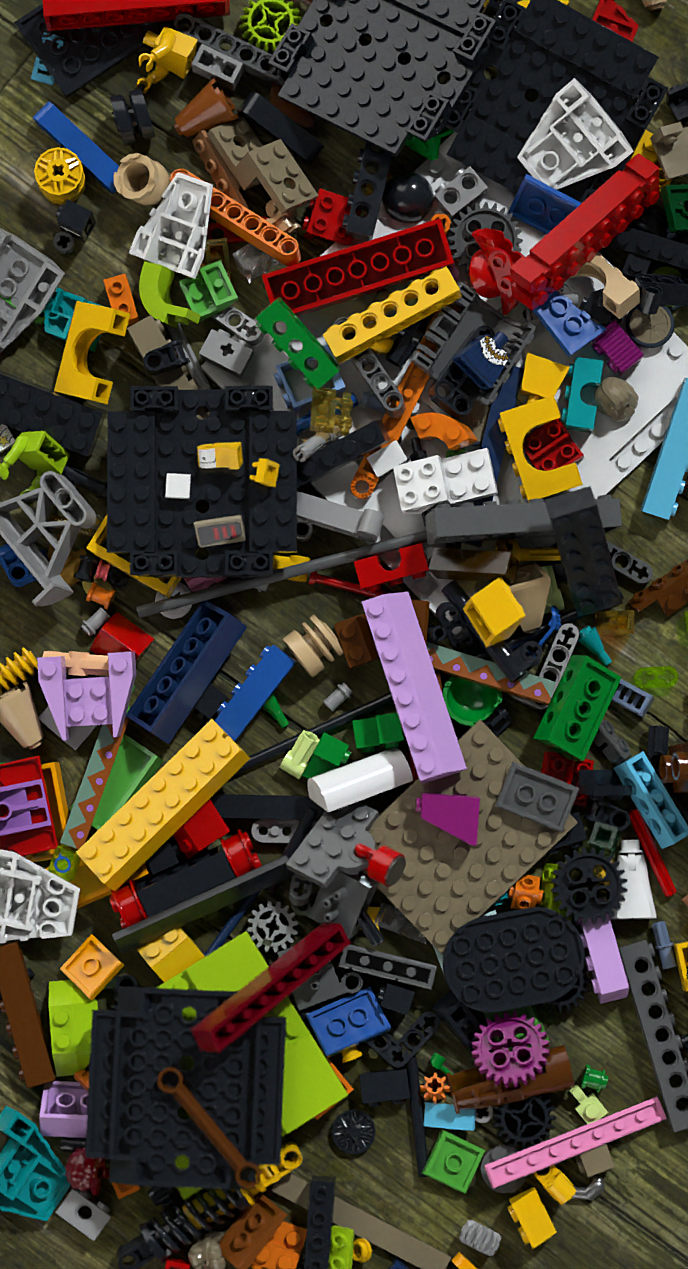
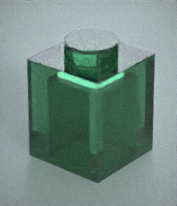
[589,821,620,858]

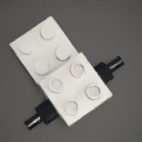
[393,437,498,527]

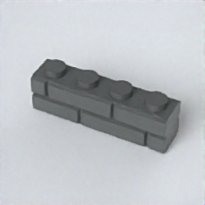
[339,944,437,989]

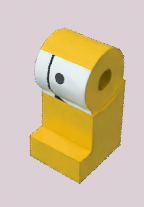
[197,442,243,469]

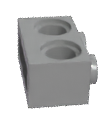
[434,166,488,222]

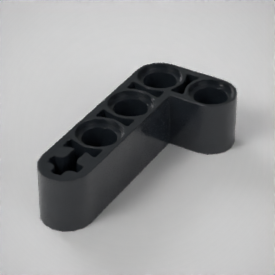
[237,92,325,165]
[634,273,688,315]
[428,325,495,418]

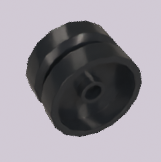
[110,88,155,146]

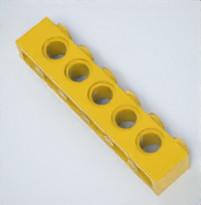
[322,266,462,365]

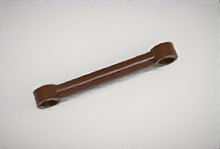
[158,1067,261,1188]

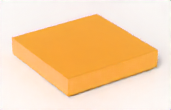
[60,934,124,1000]

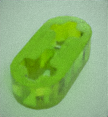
[633,666,679,689]

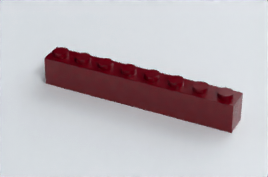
[191,923,350,1052]

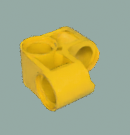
[533,1164,576,1205]

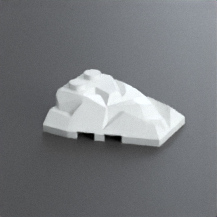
[0,849,80,943]

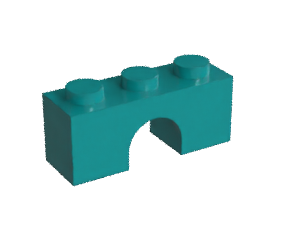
[561,357,604,433]

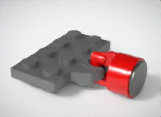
[286,802,406,888]

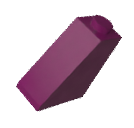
[416,792,480,846]

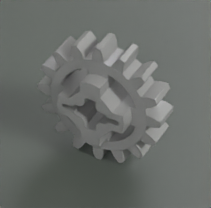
[247,901,298,952]

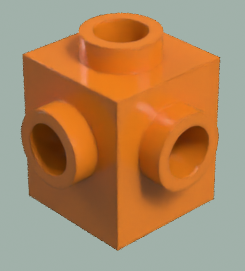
[508,874,543,910]

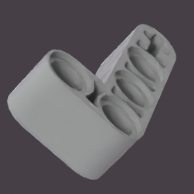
[297,492,385,542]
[508,623,579,710]

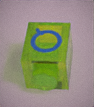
[48,844,81,882]

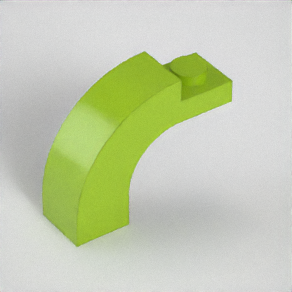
[139,262,201,329]

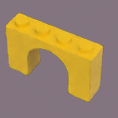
[54,301,130,405]
[497,395,583,502]

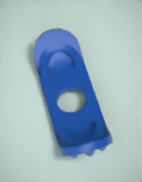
[527,605,561,658]

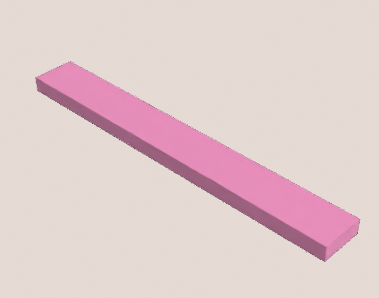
[484,1096,667,1189]

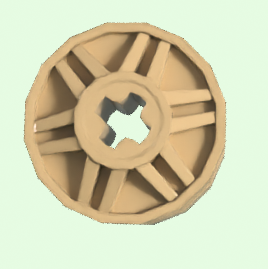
[282,614,344,678]

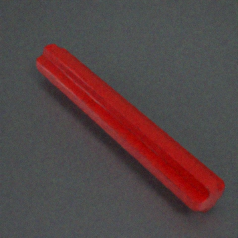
[628,809,677,897]

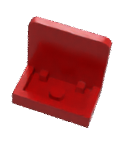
[302,189,361,246]

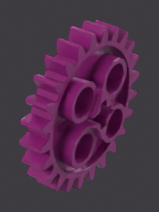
[472,1011,550,1088]

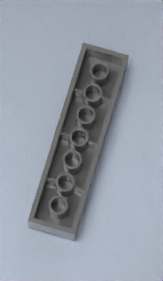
[425,495,622,544]

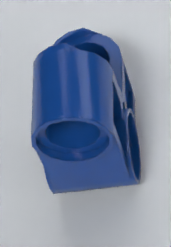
[0,543,50,587]

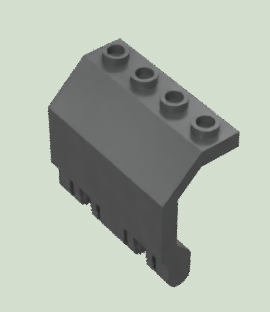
[409,281,537,406]

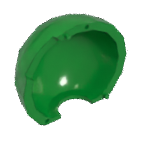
[442,676,503,728]

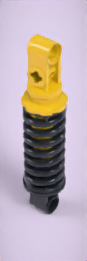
[116,1141,302,1269]

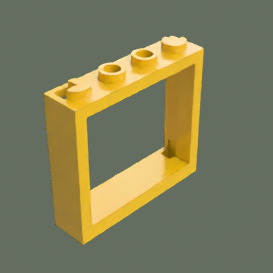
[87,511,201,598]

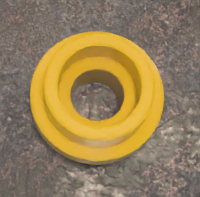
[353,1238,372,1263]

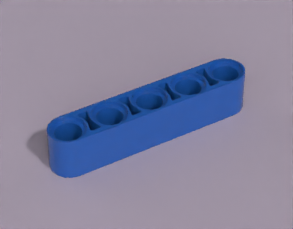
[32,101,119,194]

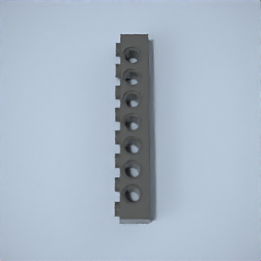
[618,940,688,1132]

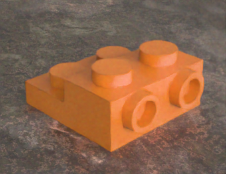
[251,1221,307,1269]

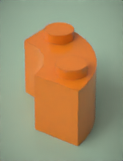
[410,412,478,451]

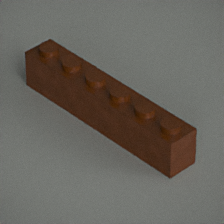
[0,940,57,1088]

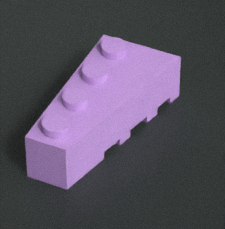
[573,897,629,1004]

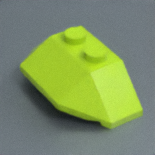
[49,980,98,1076]

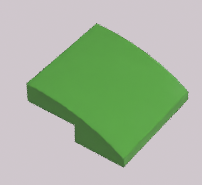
[179,260,238,322]

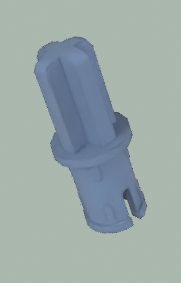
[652,921,677,969]

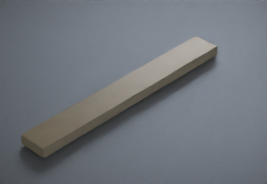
[271,1172,451,1269]

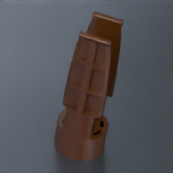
[446,1045,574,1114]

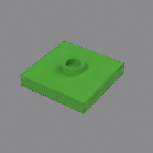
[422,1130,485,1194]

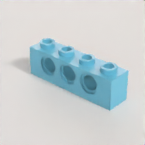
[614,752,688,849]

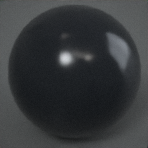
[382,172,434,223]

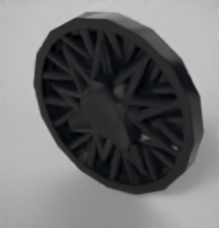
[332,1109,376,1154]

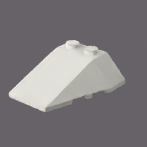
[517,78,634,190]
[129,172,213,279]

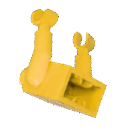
[135,27,198,93]

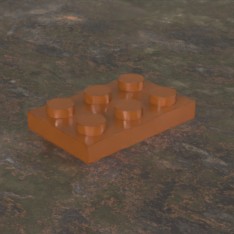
[218,1192,288,1269]

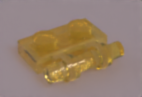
[310,387,353,436]

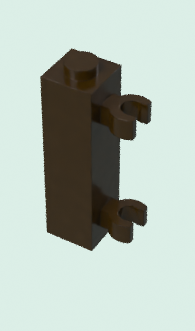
[428,538,519,584]

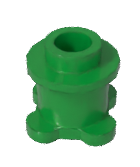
[580,1064,609,1093]

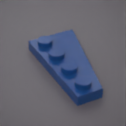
[533,290,607,357]

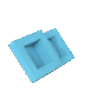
[424,1102,476,1131]

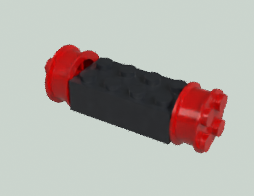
[109,829,262,929]

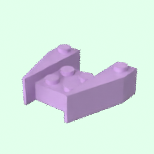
[37,651,136,740]

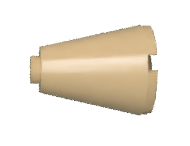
[0,682,44,750]

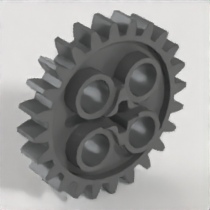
[447,202,523,273]

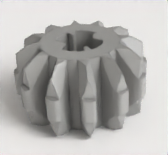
[459,1220,501,1256]

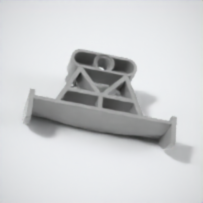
[0,471,103,606]

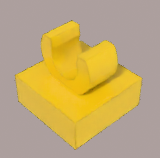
[250,458,280,487]

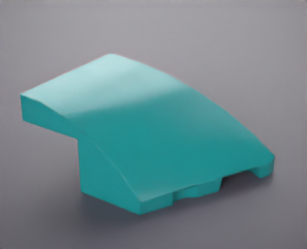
[44,287,105,352]

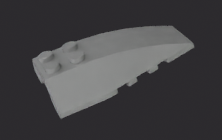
[0,228,65,353]

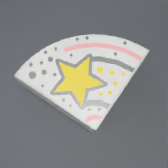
[0,424,15,453]

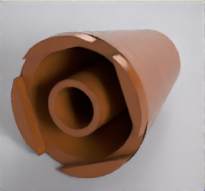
[173,78,239,137]

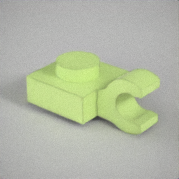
[569,1084,608,1124]

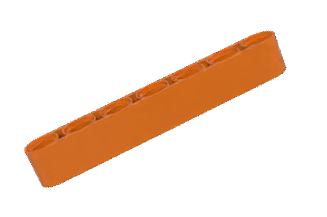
[170,169,301,266]

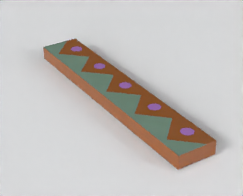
[426,642,556,706]
[60,717,129,850]

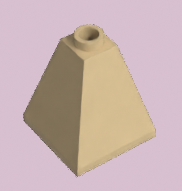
[506,562,551,633]

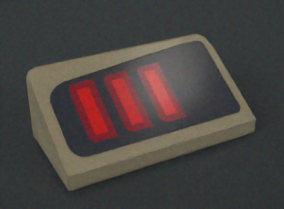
[194,515,246,548]

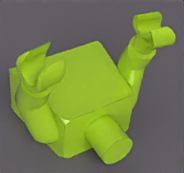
[0,431,70,495]

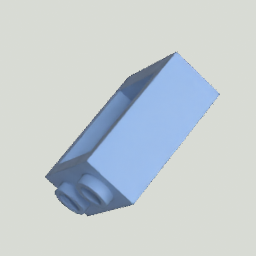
[274,345,345,411]

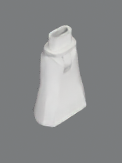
[609,840,657,920]

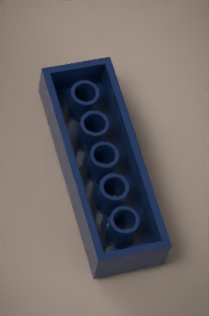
[126,600,247,744]

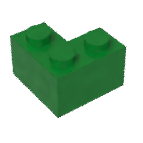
[352,712,404,753]
[302,733,351,779]

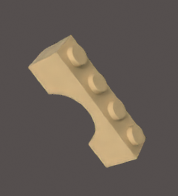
[570,254,640,319]

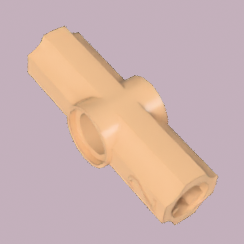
[42,651,109,676]

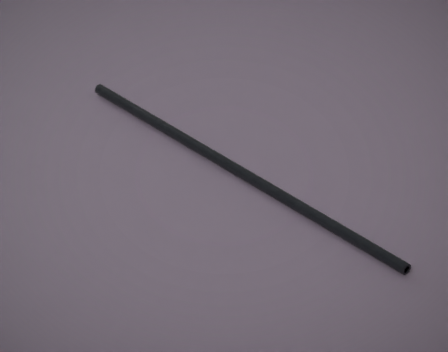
[233,589,624,776]

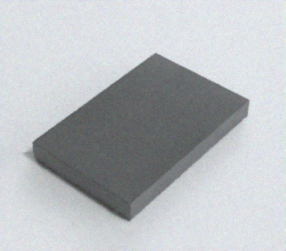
[495,761,579,832]

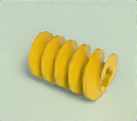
[0,647,38,694]

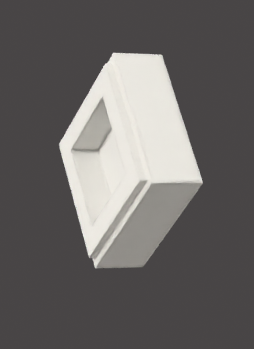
[165,473,191,499]

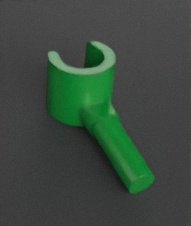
[430,1053,453,1075]

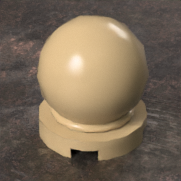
[114,153,170,205]

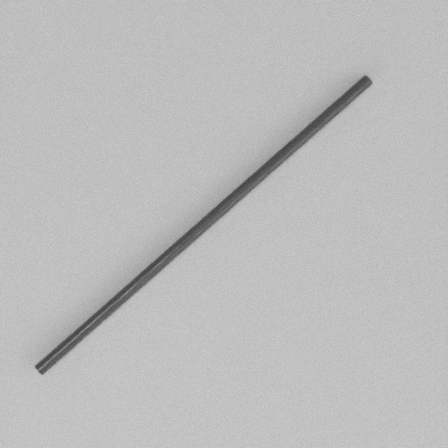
[136,493,566,618]

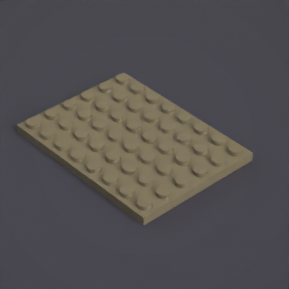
[361,719,578,953]

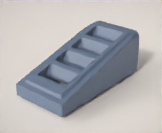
[611,679,654,718]

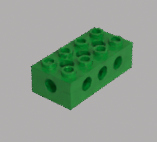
[255,297,341,389]
[533,655,622,761]

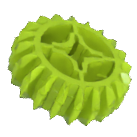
[240,0,301,53]

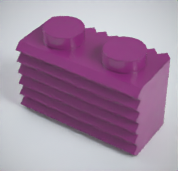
[591,320,644,376]

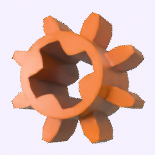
[420,1073,450,1105]

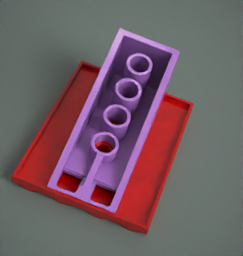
[0,755,59,856]

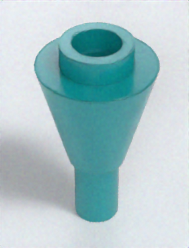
[577,626,612,666]

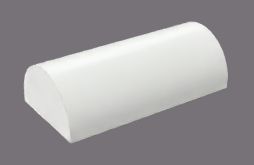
[307,747,413,812]

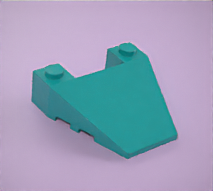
[0,1106,71,1221]

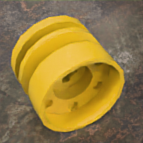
[34,147,86,205]

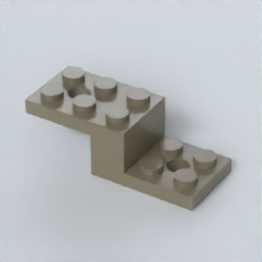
[207,116,319,214]

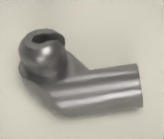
[572,1176,605,1200]

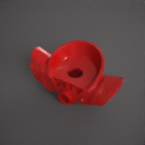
[469,228,525,315]

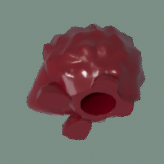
[65,1147,110,1195]

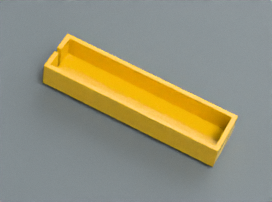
[76,719,250,891]

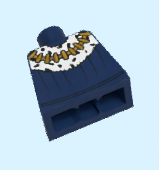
[452,331,509,390]

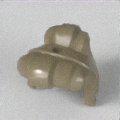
[594,377,639,422]
[188,1231,226,1269]

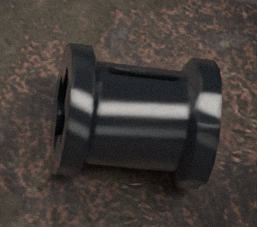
[73,555,100,583]

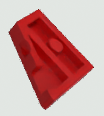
[592,0,639,42]

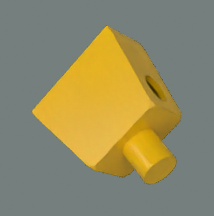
[520,353,569,404]

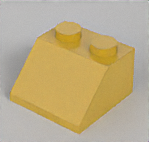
[137,927,205,983]

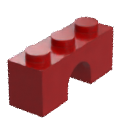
[354,543,430,592]

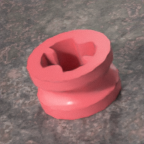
[95,559,112,582]

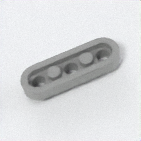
[252,819,317,843]

